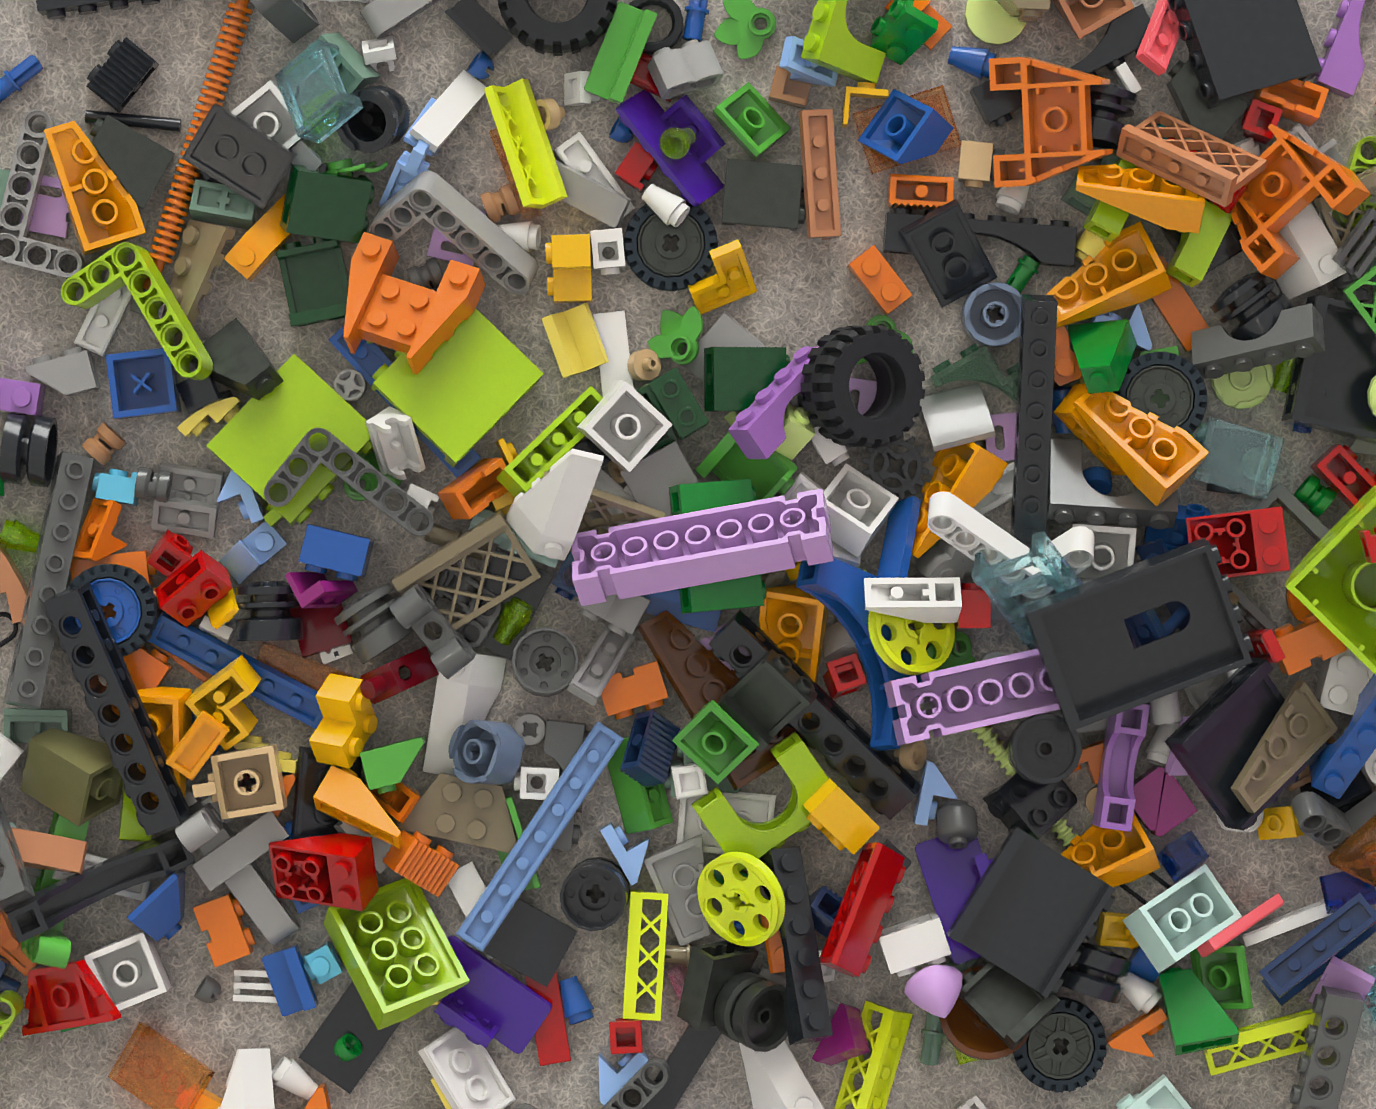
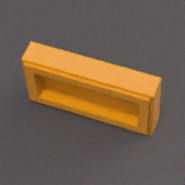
[166,710,229,781]

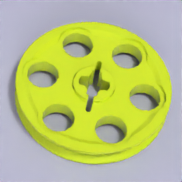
[868,611,955,675]
[697,852,785,946]

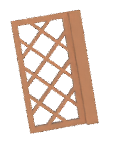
[1116,110,1267,207]

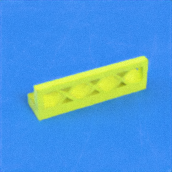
[484,78,568,209]
[623,889,669,1021]
[834,1000,913,1109]
[1203,1008,1330,1076]

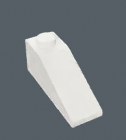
[863,577,962,623]

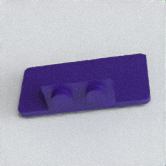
[616,90,726,207]
[915,837,993,964]
[434,935,552,1054]

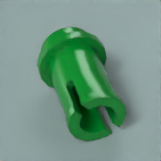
[1005,255,1040,295]

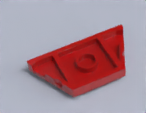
[22,959,122,1036]

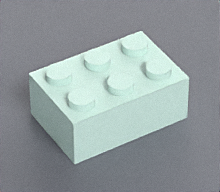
[1122,864,1242,973]

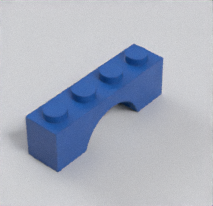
[1309,674,1376,799]

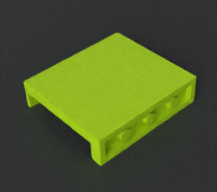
[371,308,544,468]
[206,354,373,526]

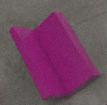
[285,572,358,608]

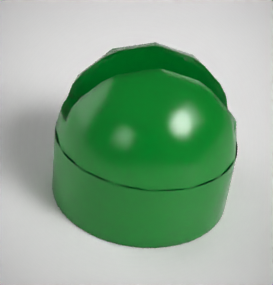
[334,1033,362,1062]

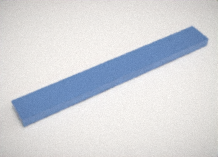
[456,721,624,952]

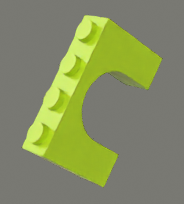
[800,0,886,84]
[1083,158,1232,288]
[691,732,828,872]

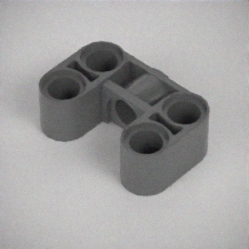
[422,569,504,648]
[389,583,476,679]

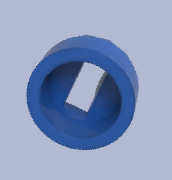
[467,51,494,79]
[609,116,634,143]

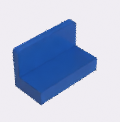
[262,944,319,1016]

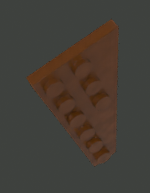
[637,610,808,791]

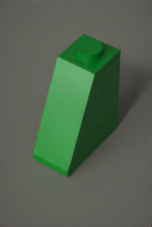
[1067,319,1137,394]
[1159,967,1239,1056]

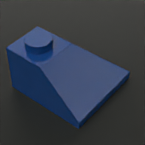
[858,89,954,164]
[127,869,186,942]

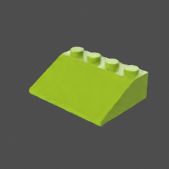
[323,878,469,1030]

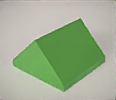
[712,82,791,161]
[672,700,759,784]
[1190,940,1253,1010]

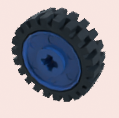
[66,564,159,657]

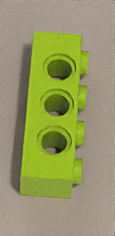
[496,386,603,497]

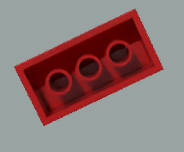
[820,842,906,977]

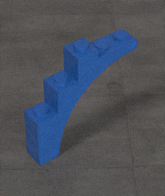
[796,558,924,751]

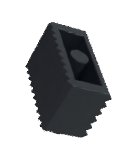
[86,37,159,113]

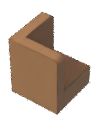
[768,66,811,109]

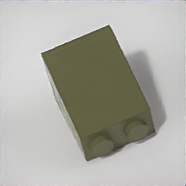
[20,727,123,826]

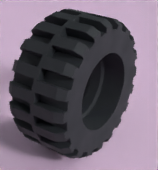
[497,0,618,56]
[800,325,925,447]

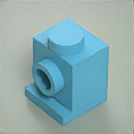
[92,469,139,506]
[302,941,345,985]

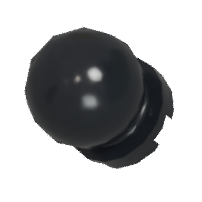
[336,85,410,153]

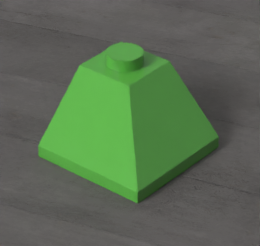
[360,735,427,794]

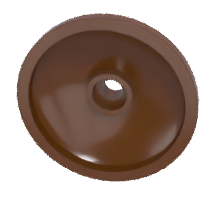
[939,966,1030,1060]

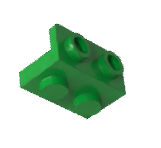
[870,0,939,65]

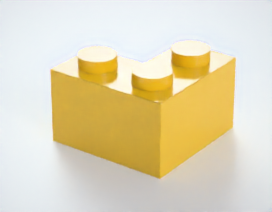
[545,234,592,303]
[185,655,262,751]
[309,673,378,769]
[803,778,880,855]

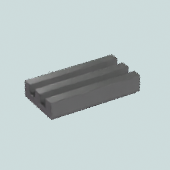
[1332,208,1376,279]

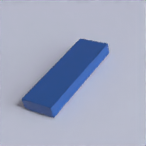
[877,496,921,578]

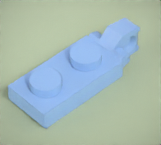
[378,139,430,207]

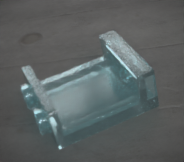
[275,39,363,144]
[1189,417,1285,500]

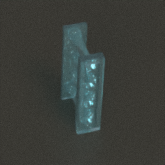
[972,531,1083,650]

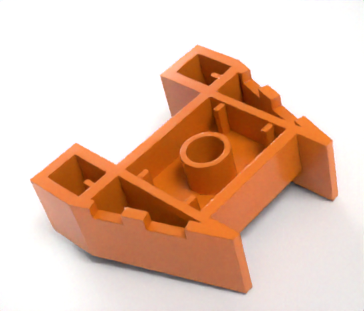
[989,57,1113,188]
[1231,124,1371,280]
[343,232,486,374]

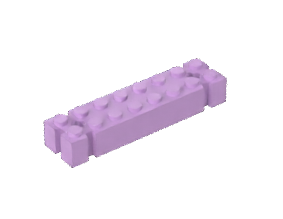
[571,489,834,606]
[884,631,1137,746]

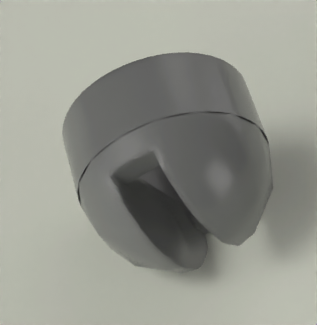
[194,975,222,1003]

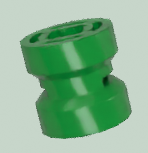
[1294,473,1337,517]

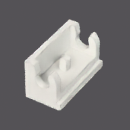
[365,406,426,480]

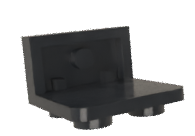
[983,773,1077,840]

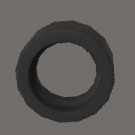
[629,0,683,54]

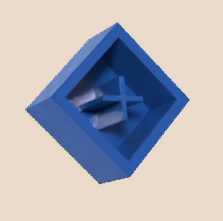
[106,348,182,420]
[299,524,374,581]

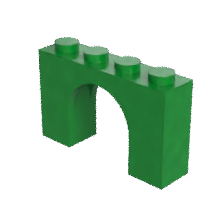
[669,479,766,614]

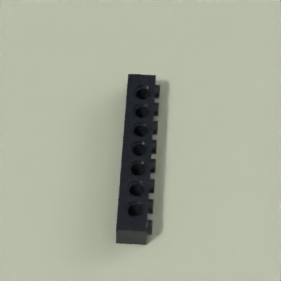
[1010,294,1058,552]
[44,582,192,836]
[709,610,921,820]

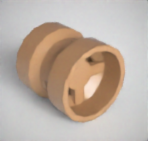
[480,183,521,223]
[82,422,127,466]

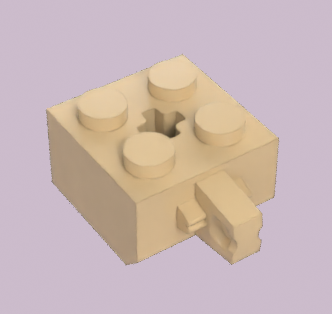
[192,744,288,820]

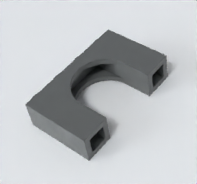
[1047,438,1178,529]

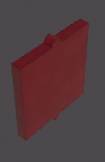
[289,603,353,658]

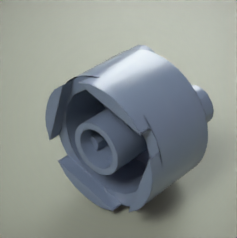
[961,282,1022,348]
[448,720,525,785]

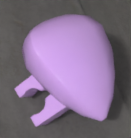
[904,965,963,1018]

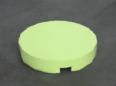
[964,0,1026,46]
[1210,364,1274,409]

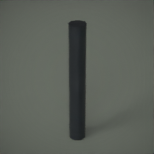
[85,110,181,132]

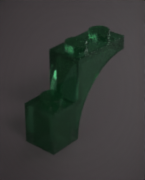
[929,343,1019,406]

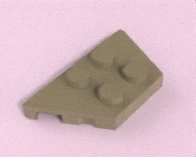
[398,773,517,853]

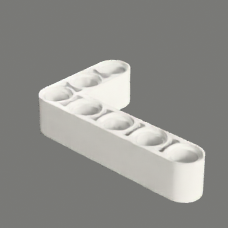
[927,491,1095,599]

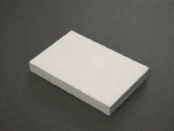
[676,791,776,854]
[418,1027,516,1109]

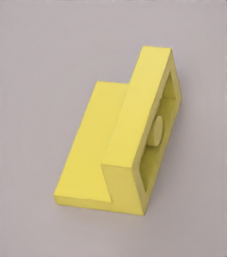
[542,303,609,378]

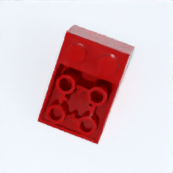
[1186,506,1290,578]
[269,833,379,911]

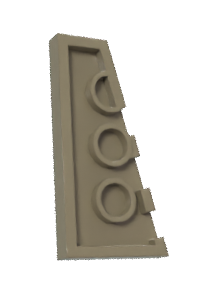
[155,219,236,346]
[1231,680,1338,813]

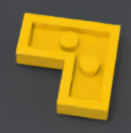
[688,239,758,315]

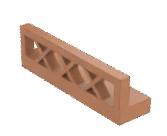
[799,109,841,240]

